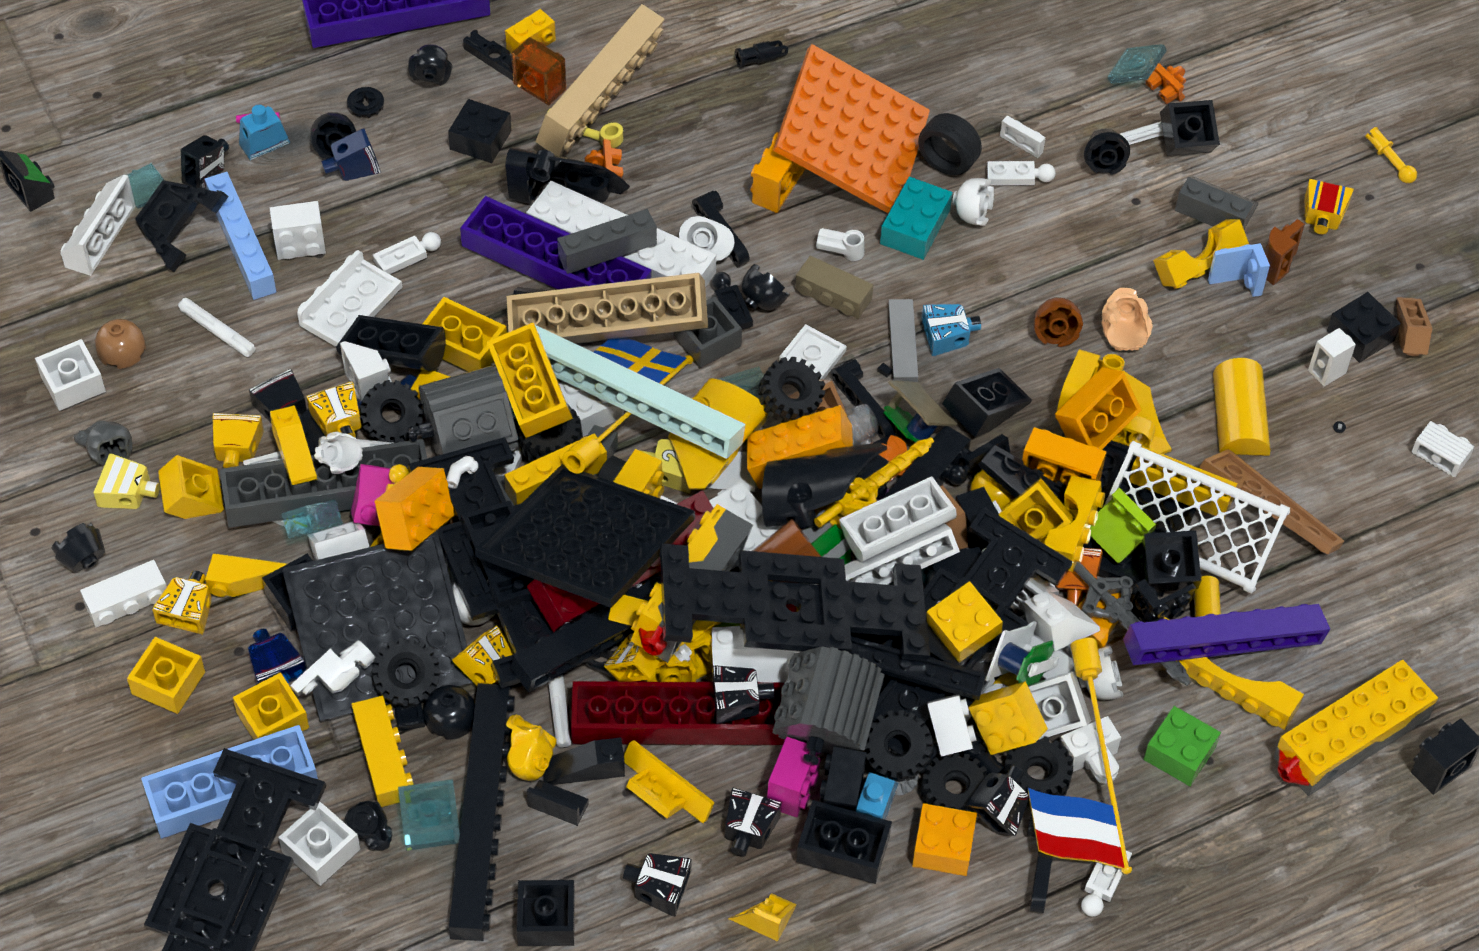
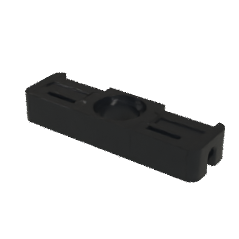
[463,30,527,81]

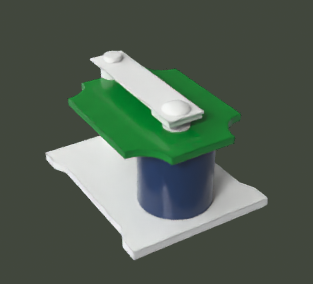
[985,621,1060,685]

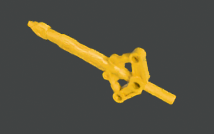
[814,437,934,527]

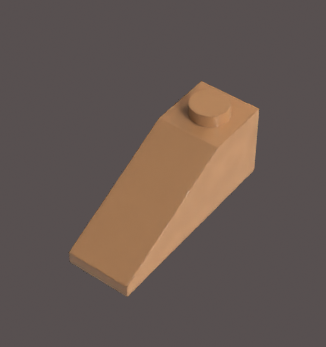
[1396,297,1432,356]

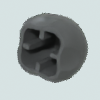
[74,421,132,465]

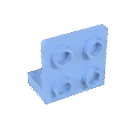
[1208,243,1270,297]

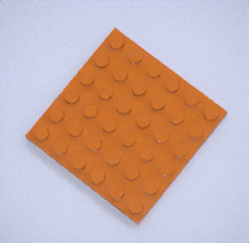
[773,44,930,214]

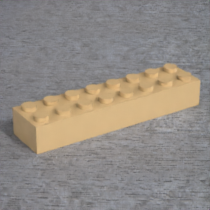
[536,4,665,157]
[507,273,708,343]

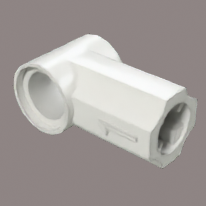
[816,228,865,261]

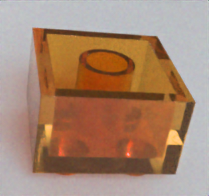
[512,37,566,106]

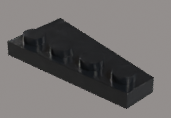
[978,445,1067,505]

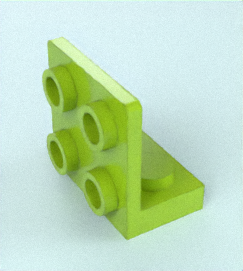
[1090,488,1156,563]

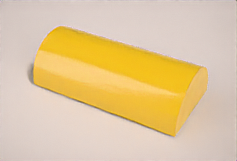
[1213,358,1270,456]

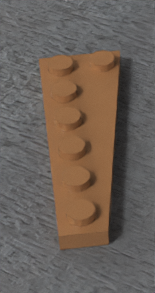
[1200,449,1344,554]

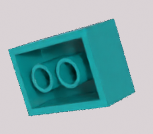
[880,177,953,260]

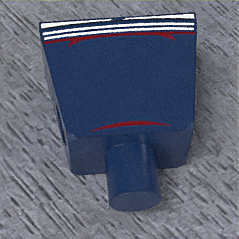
[321,128,381,181]

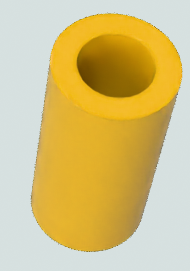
[1193,576,1221,617]

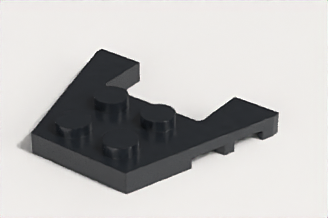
[135,180,229,272]

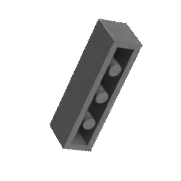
[557,209,657,274]

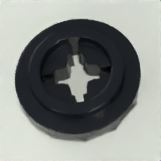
[347,87,384,118]

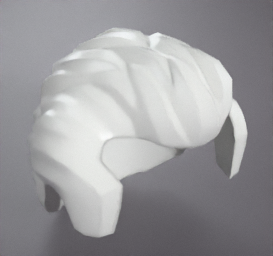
[314,432,363,474]

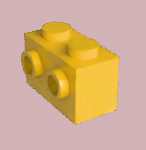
[505,9,556,61]

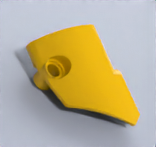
[1055,349,1172,454]
[668,378,769,490]

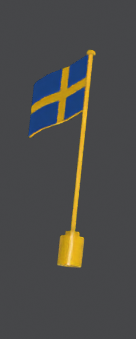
[563,338,693,474]

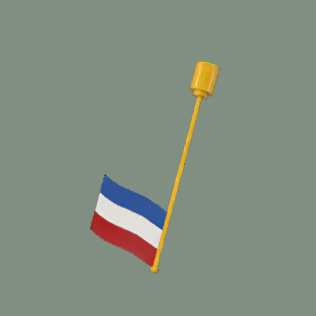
[1028,638,1132,874]

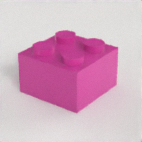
[767,737,820,817]

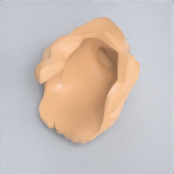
[1101,288,1153,351]

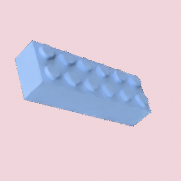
[141,725,318,839]

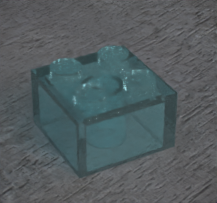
[398,779,460,851]

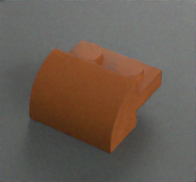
[1265,219,1305,285]
[752,519,822,583]

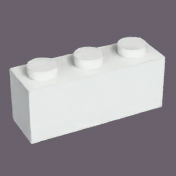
[80,560,167,627]

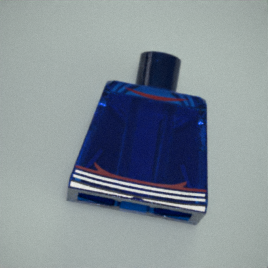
[248,628,306,684]

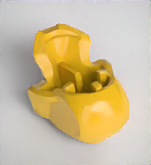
[506,714,556,781]

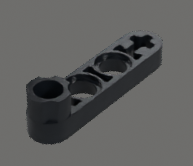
[692,191,750,267]
[831,359,896,439]
[1027,812,1053,913]

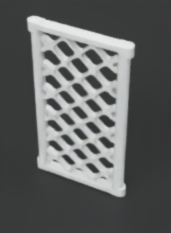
[1104,441,1290,594]

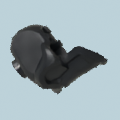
[408,44,453,86]

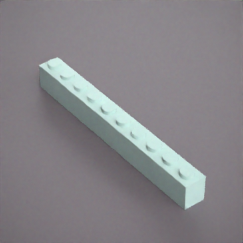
[535,325,745,459]

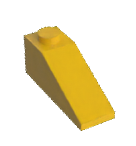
[270,405,317,485]
[205,554,286,597]

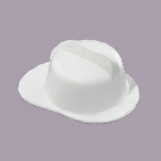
[679,216,735,261]

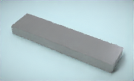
[888,299,918,382]

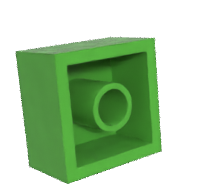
[1144,706,1221,787]

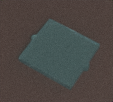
[127,163,164,209]

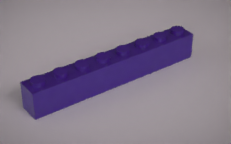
[1123,604,1330,665]

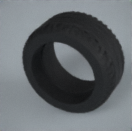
[918,113,982,175]

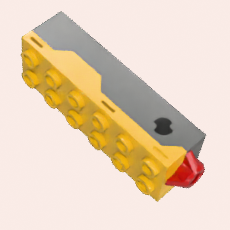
[631,504,753,663]
[1274,659,1438,796]

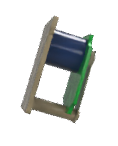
[882,380,957,443]

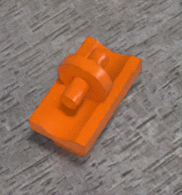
[1145,61,1186,104]
[584,139,623,178]

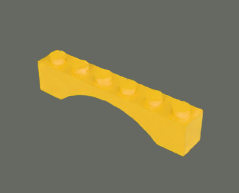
[1164,617,1304,730]

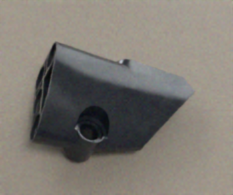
[505,147,630,204]
[762,443,887,528]

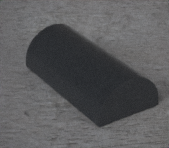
[336,315,446,371]

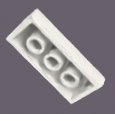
[839,476,957,562]

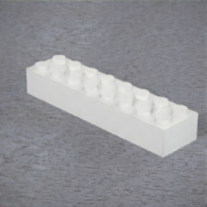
[526,181,716,287]

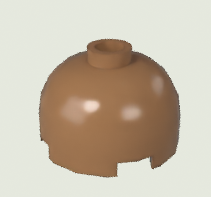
[95,319,146,369]

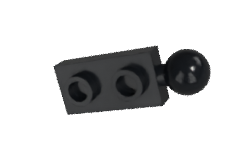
[712,272,753,330]
[948,434,1011,485]

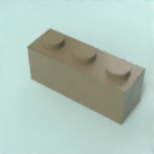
[795,256,874,319]

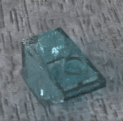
[281,500,343,540]

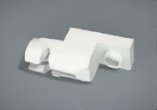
[290,640,375,697]

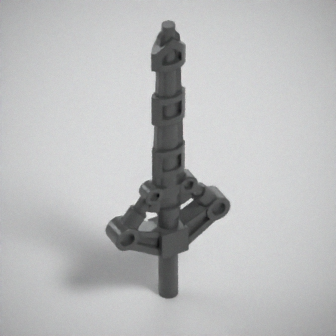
[1074,562,1192,686]

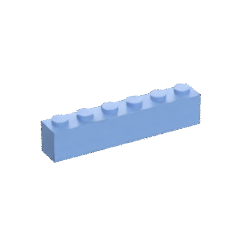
[205,172,276,300]

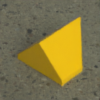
[728,893,797,941]

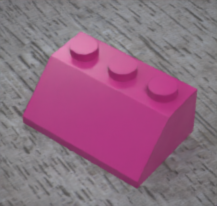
[351,464,394,526]

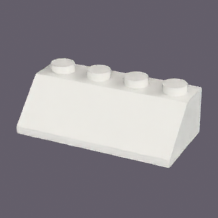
[61,175,136,276]
[712,626,802,682]

